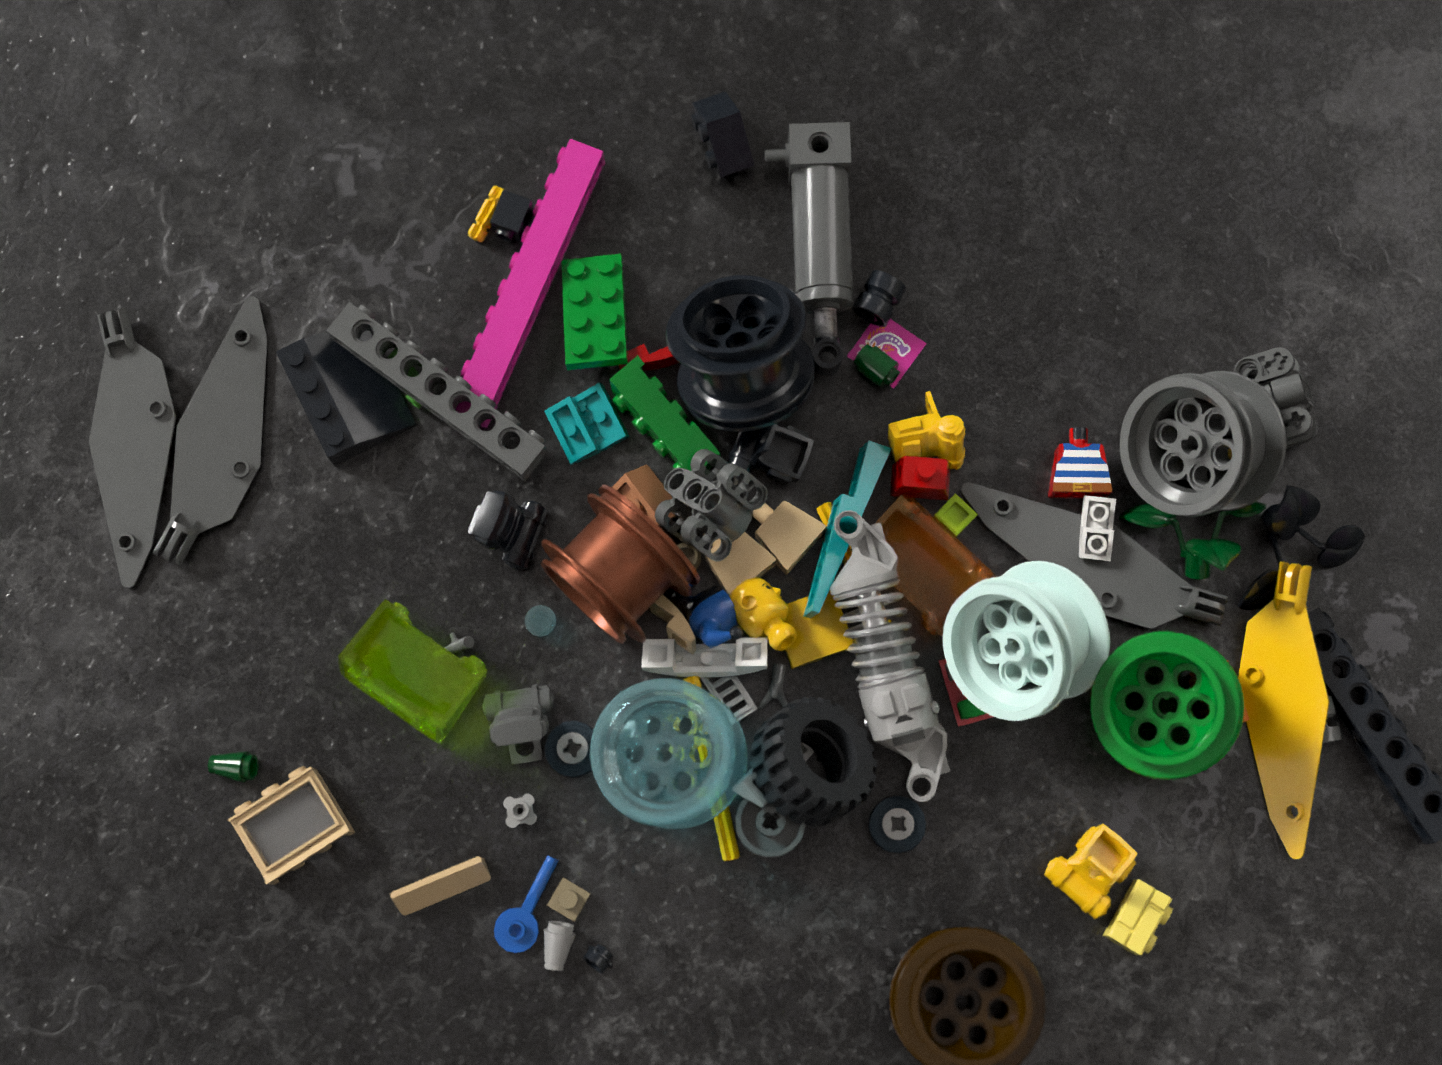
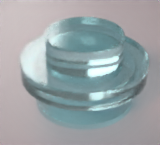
[525,605,556,637]

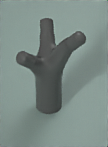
[433,632,474,660]
[757,663,788,711]

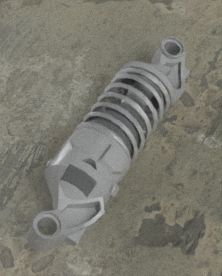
[830,510,950,802]

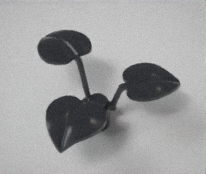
[1237,485,1365,610]

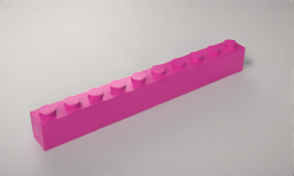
[456,139,605,428]

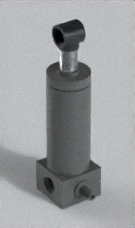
[765,122,854,376]

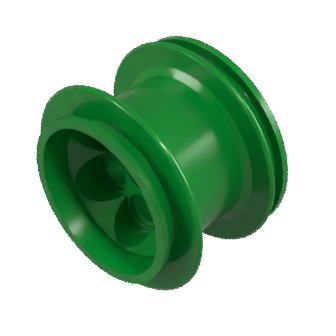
[1090,631,1244,780]

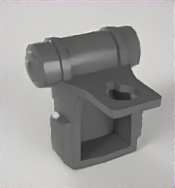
[482,684,555,764]

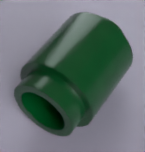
[853,344,900,387]

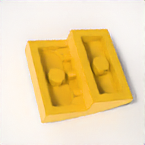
[785,590,853,669]

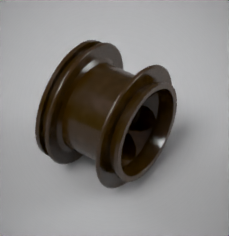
[889,927,1045,1065]

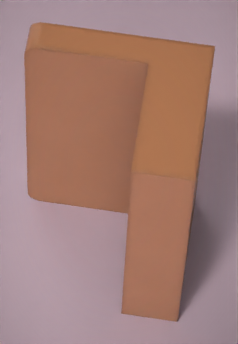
[612,465,676,527]

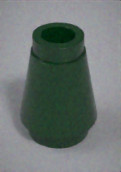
[208,751,258,783]

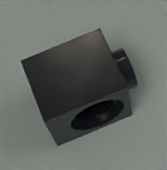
[490,190,534,242]

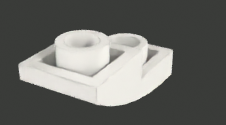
[1079,495,1116,561]

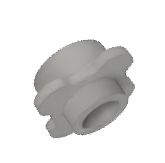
[503,794,537,828]

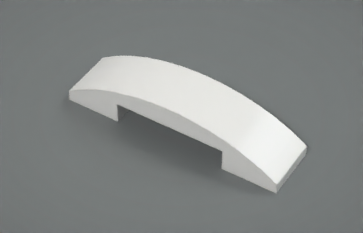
[641,637,768,677]

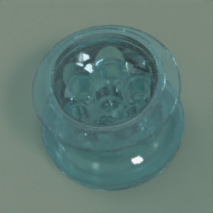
[590,678,748,829]

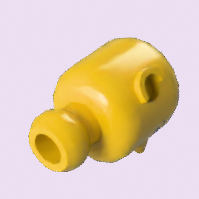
[729,577,797,651]

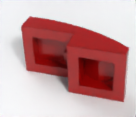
[618,344,679,371]

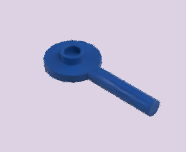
[494,855,559,953]

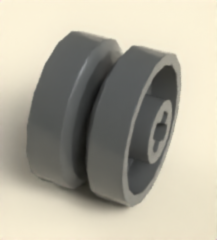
[735,798,806,858]

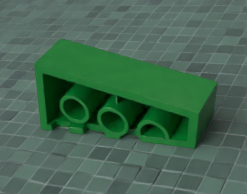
[609,355,720,471]

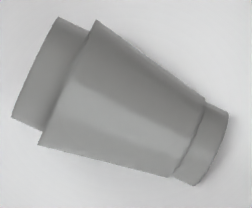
[544,921,576,971]

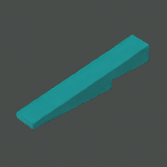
[803,441,892,619]

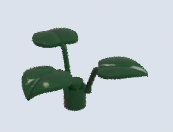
[1119,501,1267,579]

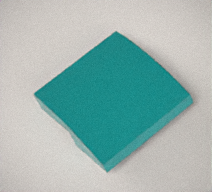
[544,383,630,465]

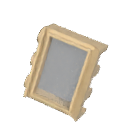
[228,766,355,885]

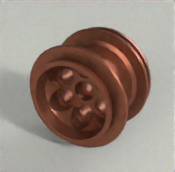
[541,485,700,644]

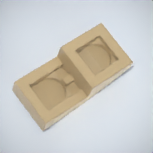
[650,595,696,655]

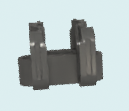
[1234,347,1318,448]
[655,449,768,562]

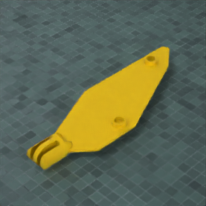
[1238,561,1329,859]

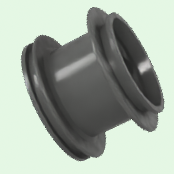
[1120,371,1286,517]

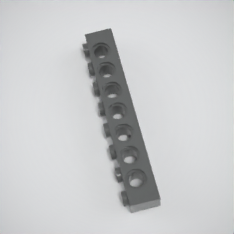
[326,302,548,481]

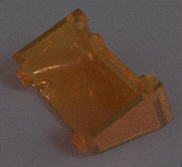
[850,494,997,637]

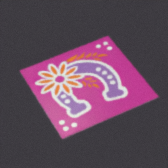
[847,319,927,388]

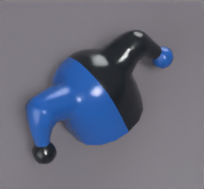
[671,584,743,648]

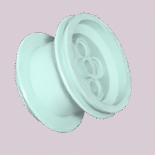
[943,561,1110,721]

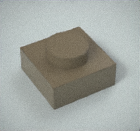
[547,878,591,922]

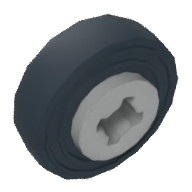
[545,721,602,778]
[869,796,926,854]

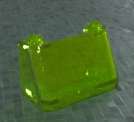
[338,599,487,744]

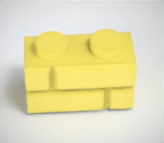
[1103,879,1173,956]

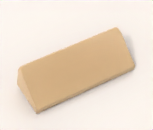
[390,856,491,915]

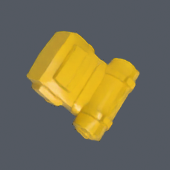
[888,391,965,470]
[1044,824,1138,919]

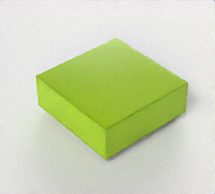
[934,493,978,538]

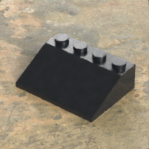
[276,331,417,466]

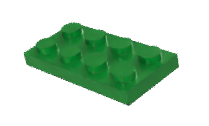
[561,254,628,370]

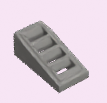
[700,676,758,728]

